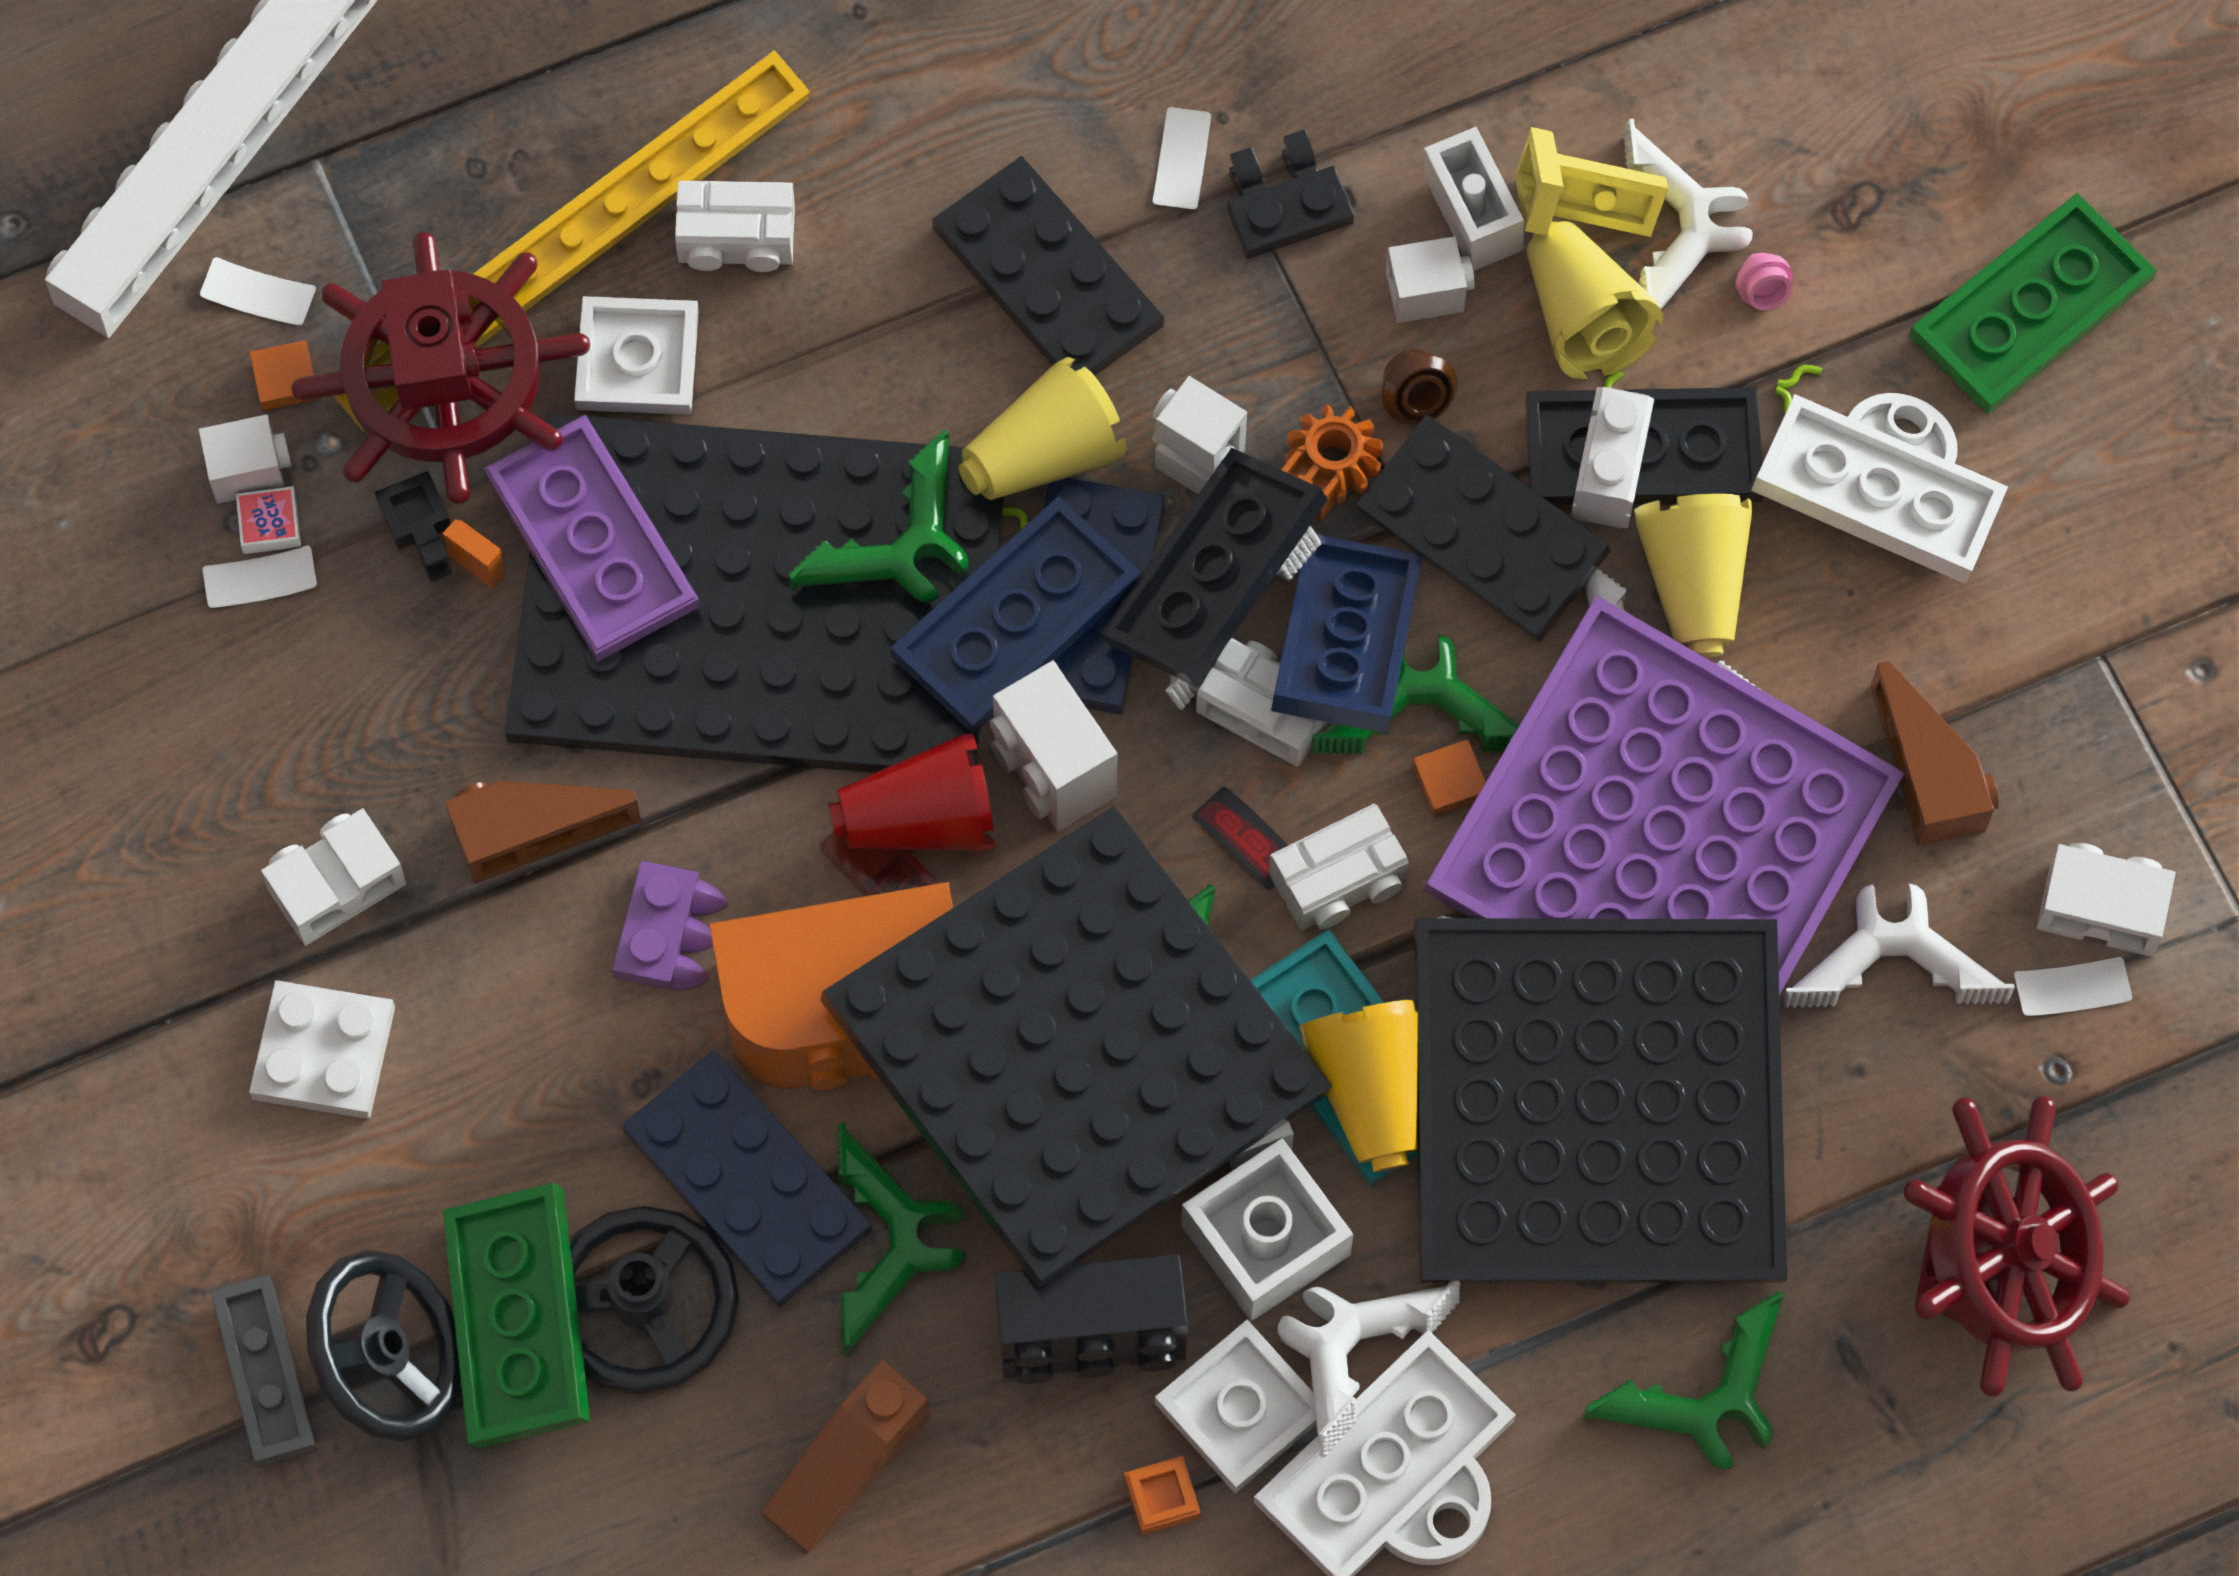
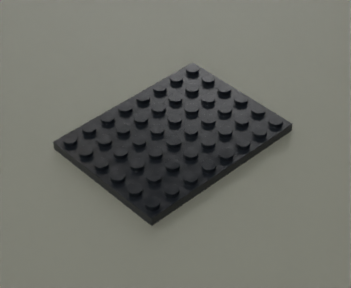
[505,413,1005,773]

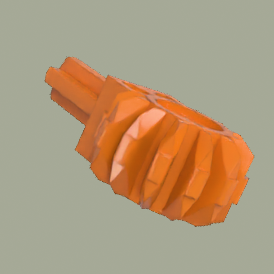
[1281,404,1383,522]

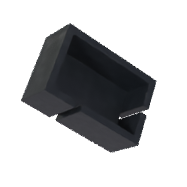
[995,1254,1188,1384]

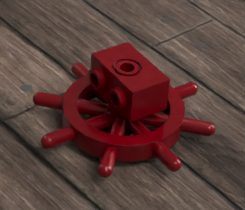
[291,232,591,504]
[1903,1096,2130,1397]

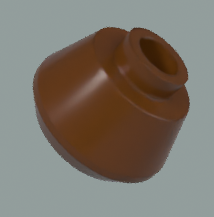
[1382,349,1458,425]

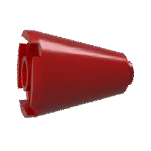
[828,733,995,852]

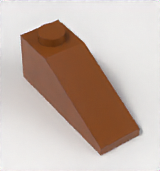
[1871,661,1999,846]
[444,780,641,884]
[761,1359,930,1554]

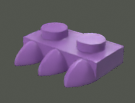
[612,860,728,990]

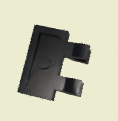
[1227,129,1355,259]

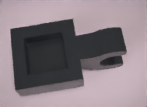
[374,471,452,582]

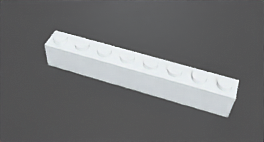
[45,0,377,339]

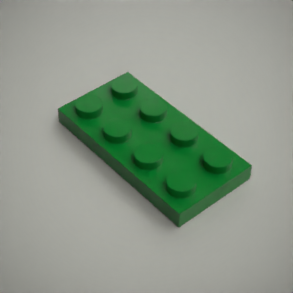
[1909,193,2157,415]
[443,1182,590,1449]

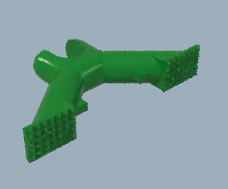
[789,429,969,602]
[1312,634,1520,755]
[837,1123,966,1356]
[1583,1291,1784,1470]

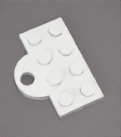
[1751,393,2008,584]
[1254,1330,1516,1576]

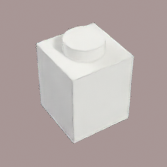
[1385,236,1475,323]
[199,414,292,504]

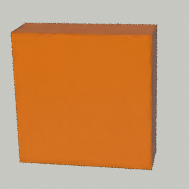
[250,340,319,411]
[442,519,506,589]
[1412,739,1486,817]
[1124,1456,1201,1536]

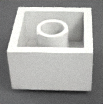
[989,660,1118,832]
[1181,1138,1353,1322]

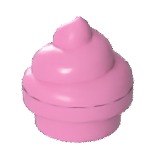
[1735,253,1793,310]

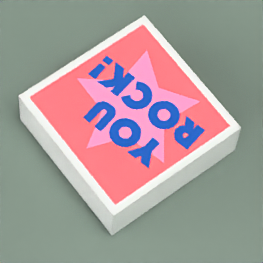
[236,486,301,555]

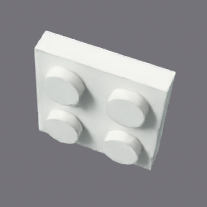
[574,296,699,415]
[249,980,395,1119]
[1154,1320,1316,1494]

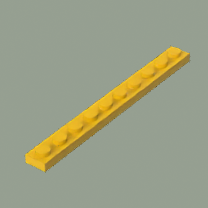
[333,50,810,432]

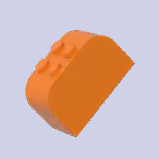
[710,882,953,1090]

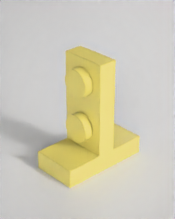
[1515,127,1668,237]

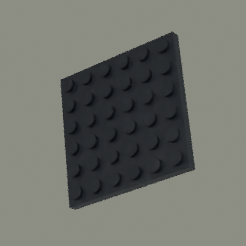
[820,806,1332,1289]
[1414,918,1787,1283]

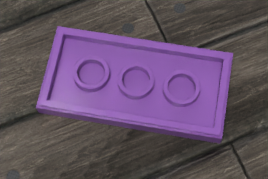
[483,415,700,662]

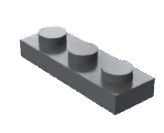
[211,1274,317,1468]

